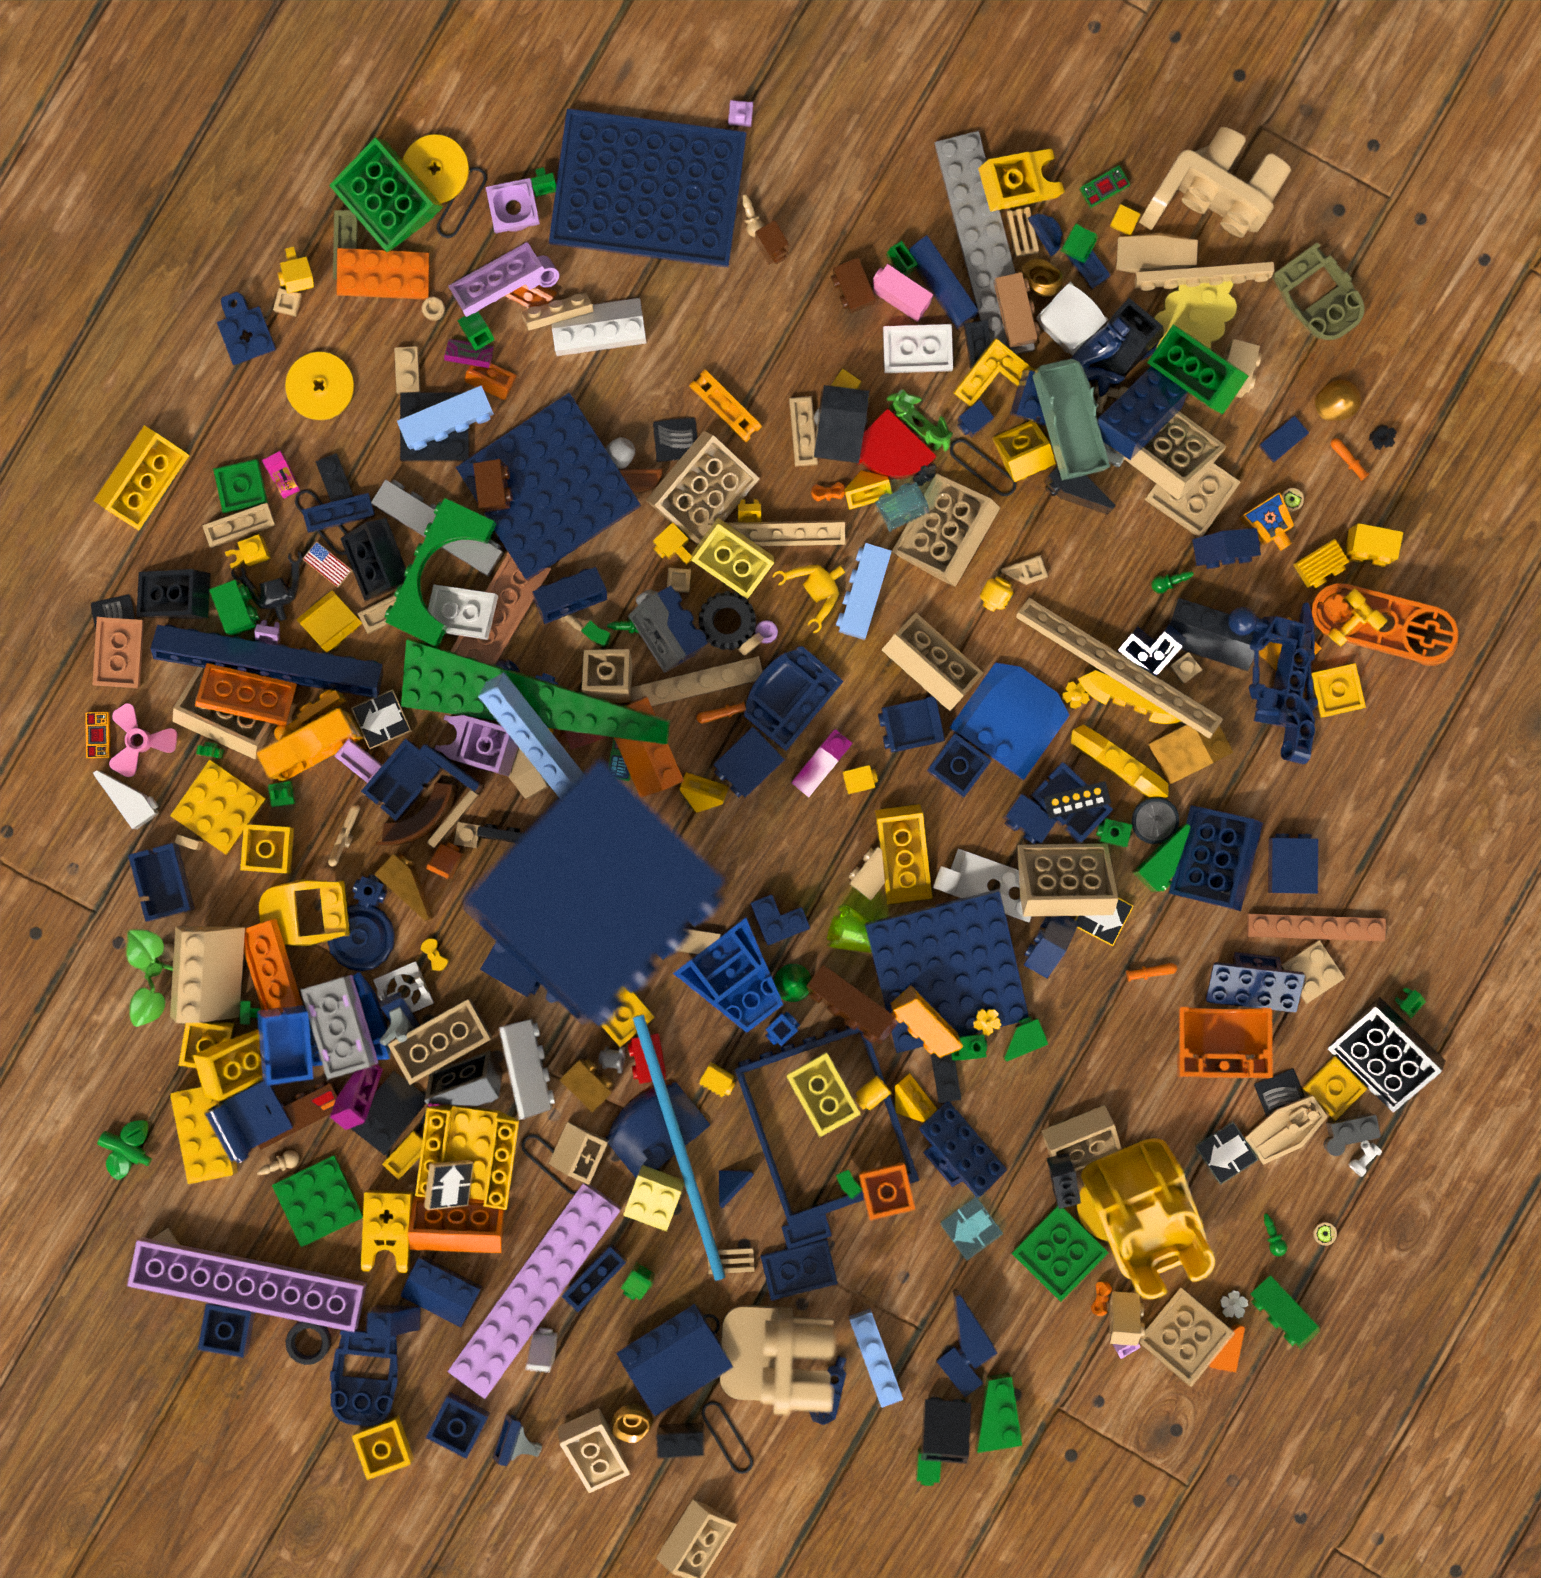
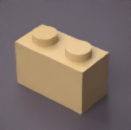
[1109,1291,1145,1346]

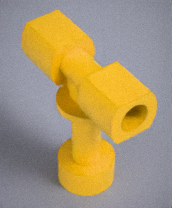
[1328,588,1388,647]

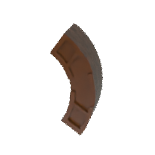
[376,783,458,846]

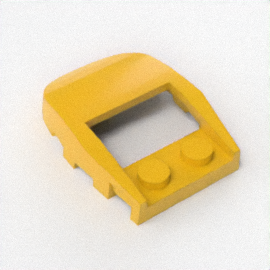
[259,879,350,946]

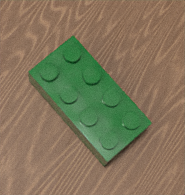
[1147,324,1249,415]

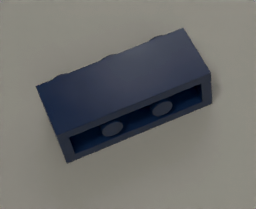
[532,567,608,624]
[561,1243,628,1312]

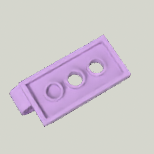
[449,242,559,317]

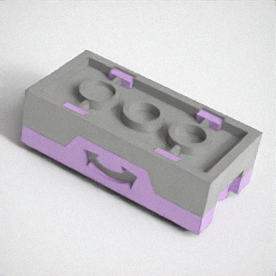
[301,975,378,1079]

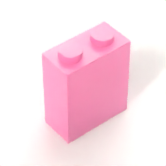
[872,264,933,322]

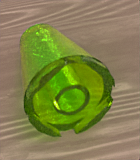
[827,904,872,953]

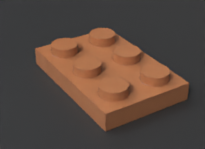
[92,617,144,689]

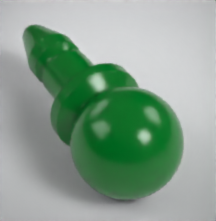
[1151,571,1194,594]
[607,618,639,634]
[1264,1213,1288,1257]

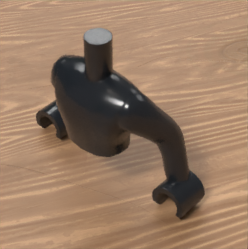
[231,550,303,621]

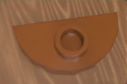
[619,469,663,493]

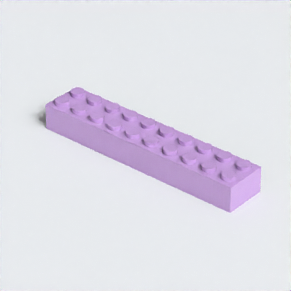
[448,1183,622,1399]
[127,1237,367,1332]

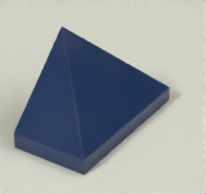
[719,1170,754,1209]

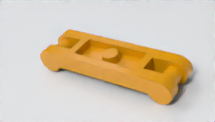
[688,369,762,443]

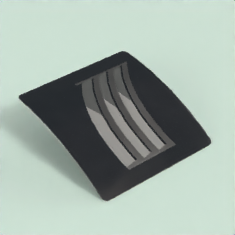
[653,418,697,462]
[91,594,135,630]
[1254,1069,1305,1117]

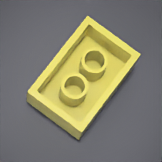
[691,518,774,599]
[786,1052,861,1137]

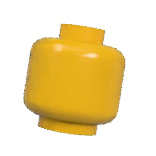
[980,576,1014,612]

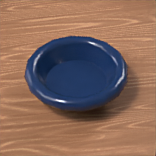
[327,904,395,971]

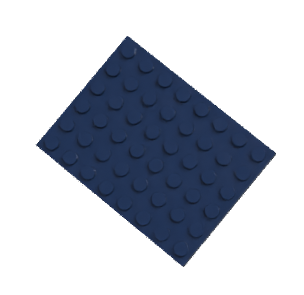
[549,109,747,268]

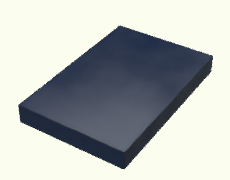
[419,744,484,793]
[760,1239,838,1301]

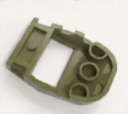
[1272,242,1364,340]

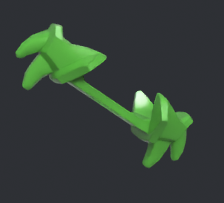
[887,389,953,451]

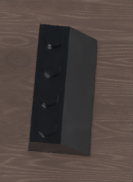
[1166,598,1255,671]

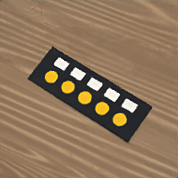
[1043,781,1111,819]

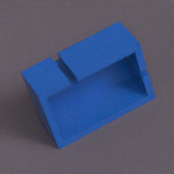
[257,1005,313,1085]

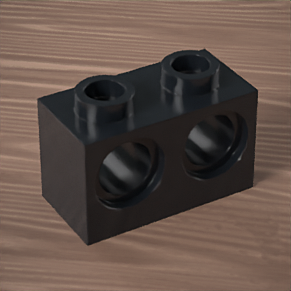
[1046,1152,1081,1209]

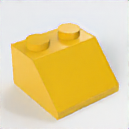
[992,420,1056,482]

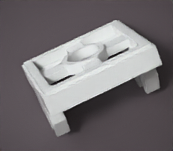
[374,961,434,1012]

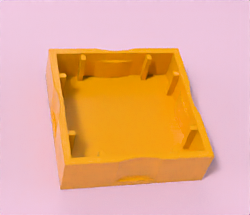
[256,709,364,781]

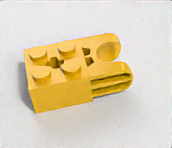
[978,149,1065,212]
[361,1190,414,1273]

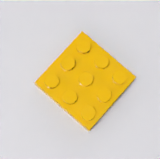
[170,760,267,855]

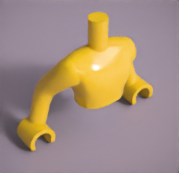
[773,564,845,633]

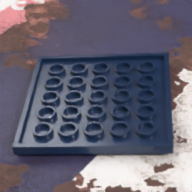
[456,393,642,581]
[865,889,1029,1053]

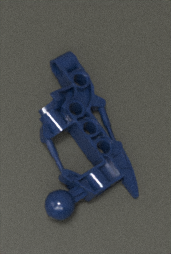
[1228,603,1318,764]

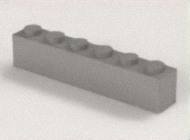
[371,479,503,577]

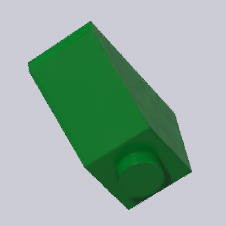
[1003,1016,1049,1062]

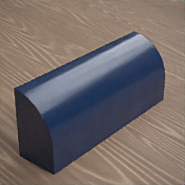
[909,235,978,330]

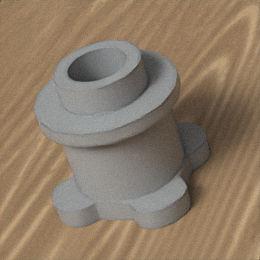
[599,1046,626,1073]

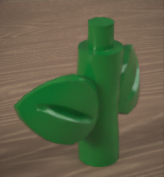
[97,1120,152,1180]

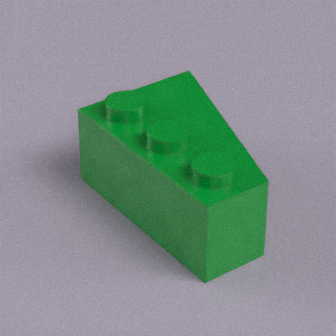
[1250,1275,1320,1350]
[975,1373,1023,1453]

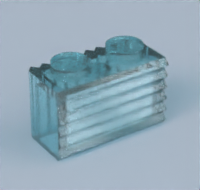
[875,482,930,531]

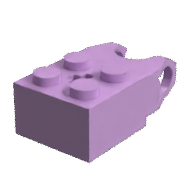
[435,715,518,777]

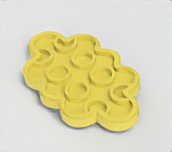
[1154,281,1237,349]

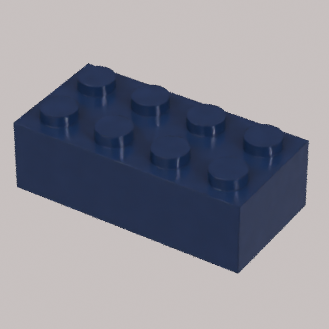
[1098,366,1188,460]

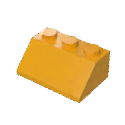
[890,985,963,1058]

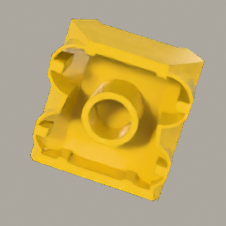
[296,590,362,653]

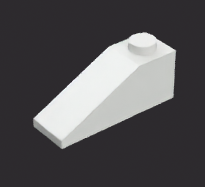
[93,770,159,829]
[526,1328,558,1372]

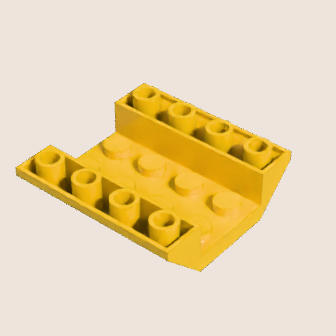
[415,1105,519,1210]

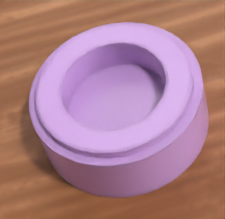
[755,620,778,644]

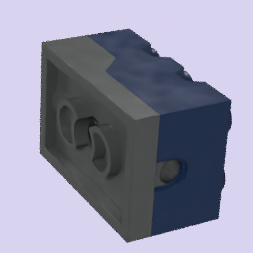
[628,585,708,673]

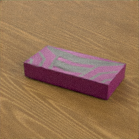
[444,339,494,368]

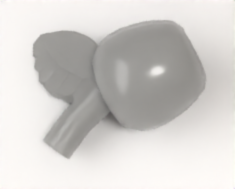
[605,437,635,469]

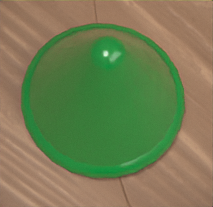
[774,964,812,1002]

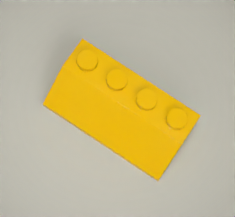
[94,425,189,530]

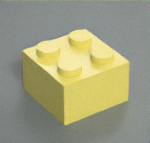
[624,1165,684,1231]

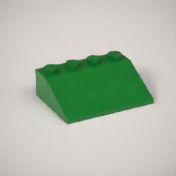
[329,137,443,252]

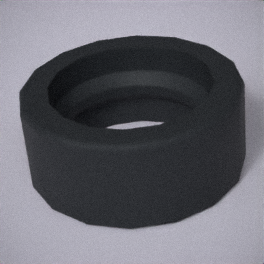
[285,1321,331,1365]

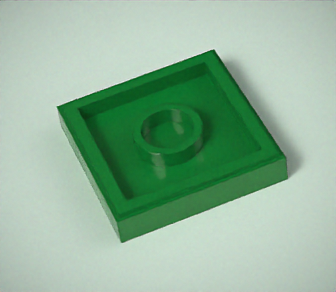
[213,459,268,514]

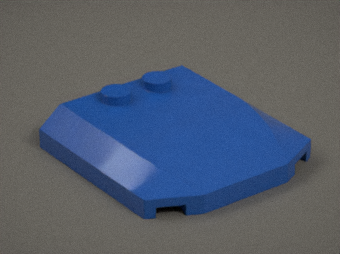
[949,663,1069,780]

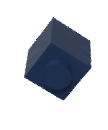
[957,400,994,438]

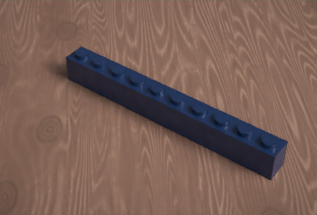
[151,625,383,698]

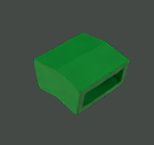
[1060,224,1098,263]
[886,241,918,276]
[581,620,611,648]
[836,1169,862,1199]

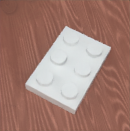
[883,324,953,373]
[428,585,498,640]

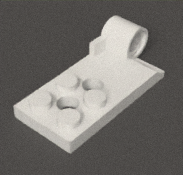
[933,849,1031,922]

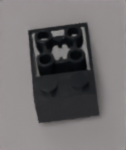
[1093,298,1164,384]

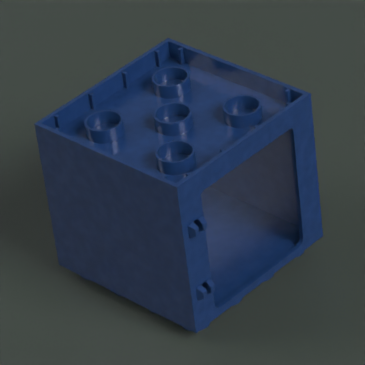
[463,760,726,1027]

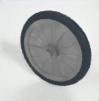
[1131,797,1179,844]

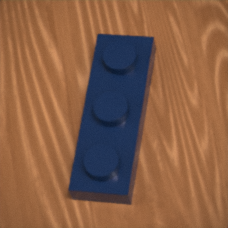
[302,493,375,533]

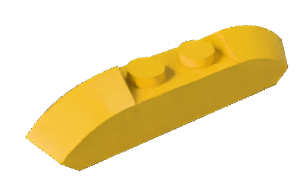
[1078,670,1182,724]
[1071,725,1169,798]

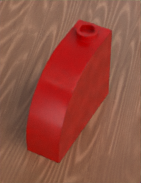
[857,409,936,479]

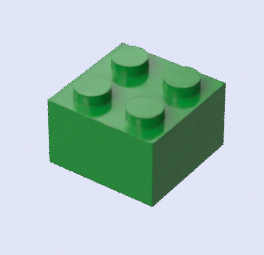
[209,580,260,637]

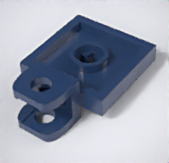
[217,292,276,366]

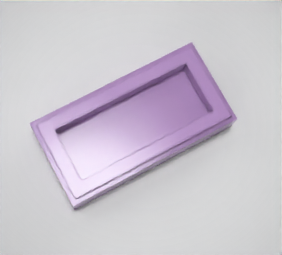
[334,738,382,783]

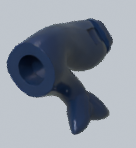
[1070,317,1131,397]

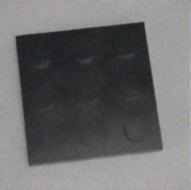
[400,392,469,462]

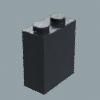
[921,1397,971,1464]
[656,1422,705,1459]

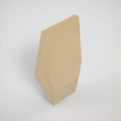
[1116,233,1198,273]
[500,724,549,799]
[1244,1094,1328,1165]

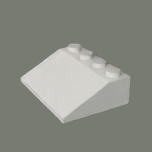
[500,1019,555,1119]

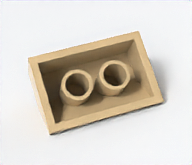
[1041,1105,1122,1171]
[656,1499,737,1578]

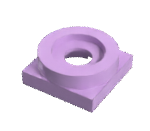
[486,178,540,233]

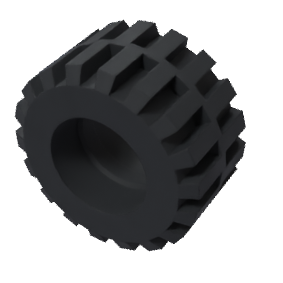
[699,591,756,650]

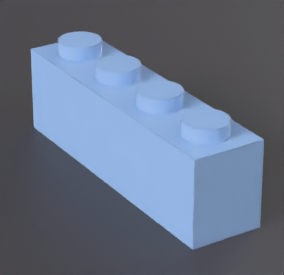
[397,386,494,451]
[836,543,892,640]
[849,1308,903,1408]

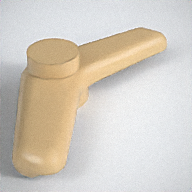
[328,805,360,866]

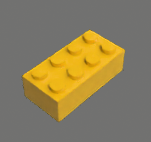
[170,1086,238,1184]

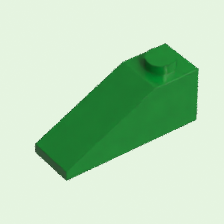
[621,1262,655,1300]

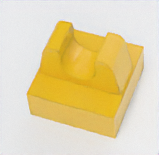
[738,499,761,522]

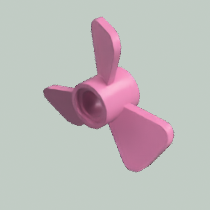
[109,704,177,777]

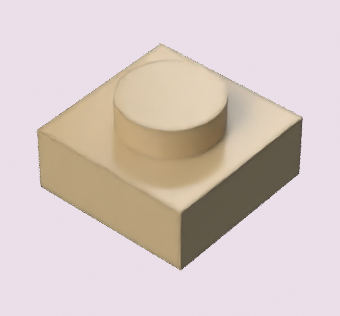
[1169,652,1202,684]
[454,822,481,848]

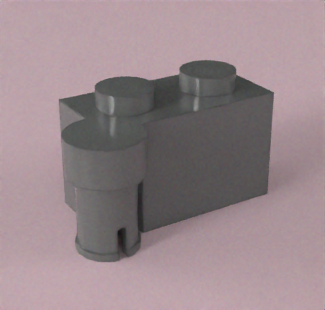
[1323,1113,1381,1156]

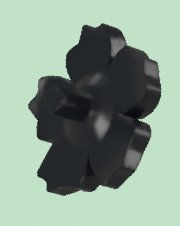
[1369,425,1397,450]
[913,463,937,486]

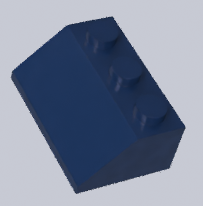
[400,1255,483,1328]

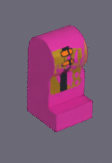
[262,451,300,498]

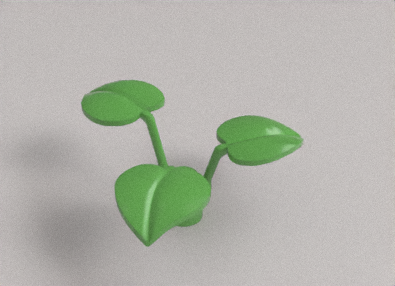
[126,930,173,1027]

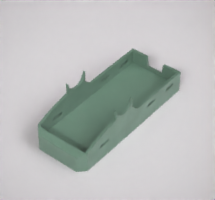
[1033,359,1110,480]

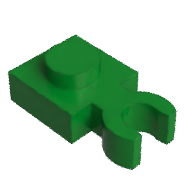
[196,742,224,759]

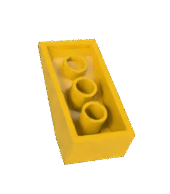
[875,804,932,904]
[193,1029,264,1101]

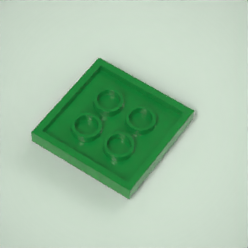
[272,1155,363,1247]
[1011,1205,1109,1302]

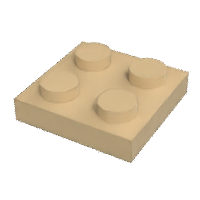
[1281,940,1345,1004]

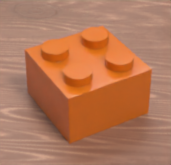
[858,1162,915,1220]

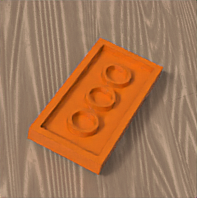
[336,248,429,299]
[195,663,297,726]
[244,919,303,1012]

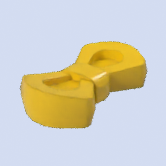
[421,938,449,971]

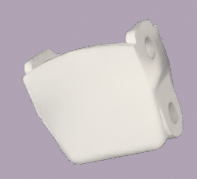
[1036,282,1109,355]

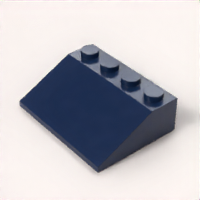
[1169,805,1263,912]
[616,1304,734,1416]

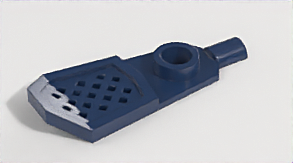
[809,1356,846,1425]

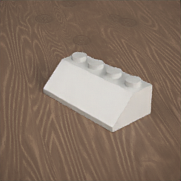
[552,298,646,356]

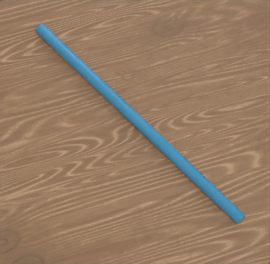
[633,1014,726,1281]

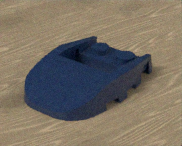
[329,1330,398,1426]

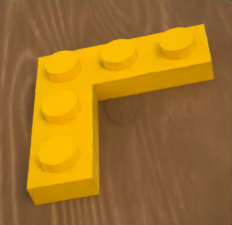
[952,338,1035,407]

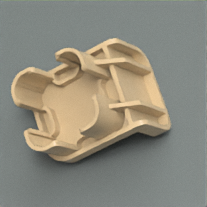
[1139,127,1291,238]
[720,1305,835,1414]

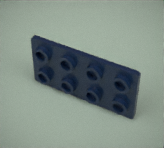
[1206,952,1305,1012]
[919,1102,1007,1198]

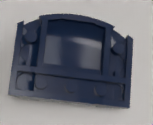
[744,646,844,751]
[606,1082,710,1179]

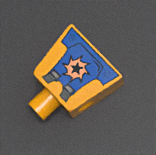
[1240,492,1294,551]

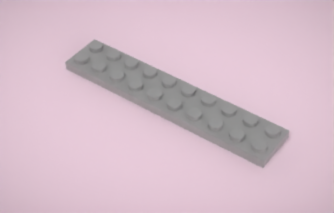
[934,131,1035,355]

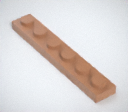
[1247,914,1386,941]

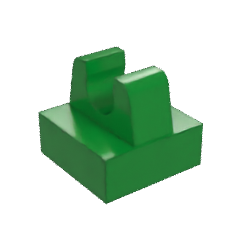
[531,167,556,197]
[268,781,295,807]
[1395,988,1426,1019]
[239,1000,262,1024]

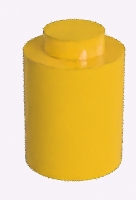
[855,1075,891,1110]

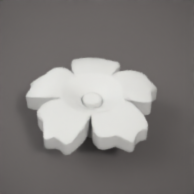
[1220,1290,1248,1319]

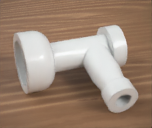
[1348,1141,1382,1177]

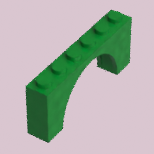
[385,498,497,648]

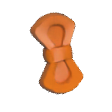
[811,482,845,501]
[1091,1281,1112,1316]

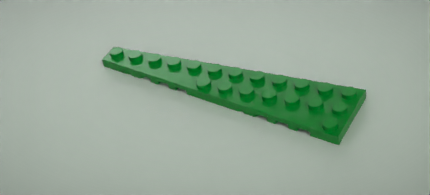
[401,638,670,745]

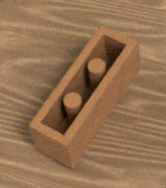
[994,272,1040,349]

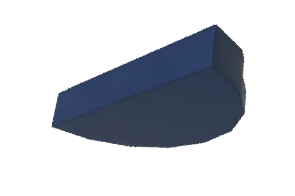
[1027,213,1062,256]

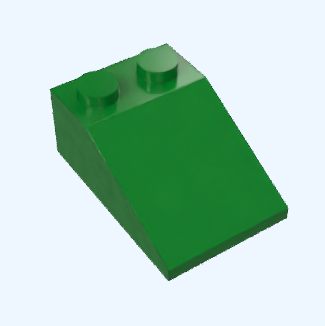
[1132,824,1191,892]

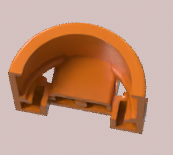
[1177,1007,1273,1078]

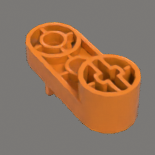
[1312,583,1459,666]

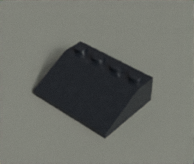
[1328,997,1446,1113]

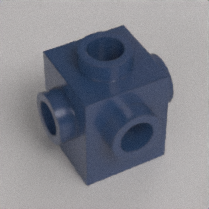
[352,874,388,908]

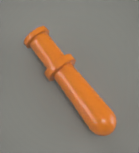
[1330,438,1370,481]
[696,702,746,723]
[1126,963,1177,982]

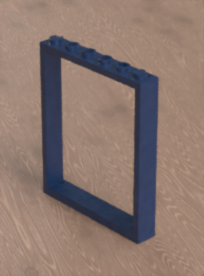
[735,1024,920,1226]

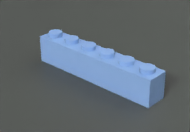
[478,673,584,800]

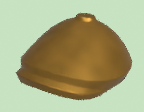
[1020,259,1063,297]
[1315,380,1361,421]
[611,1403,653,1443]

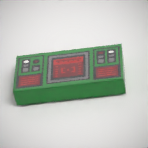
[1079,166,1130,209]

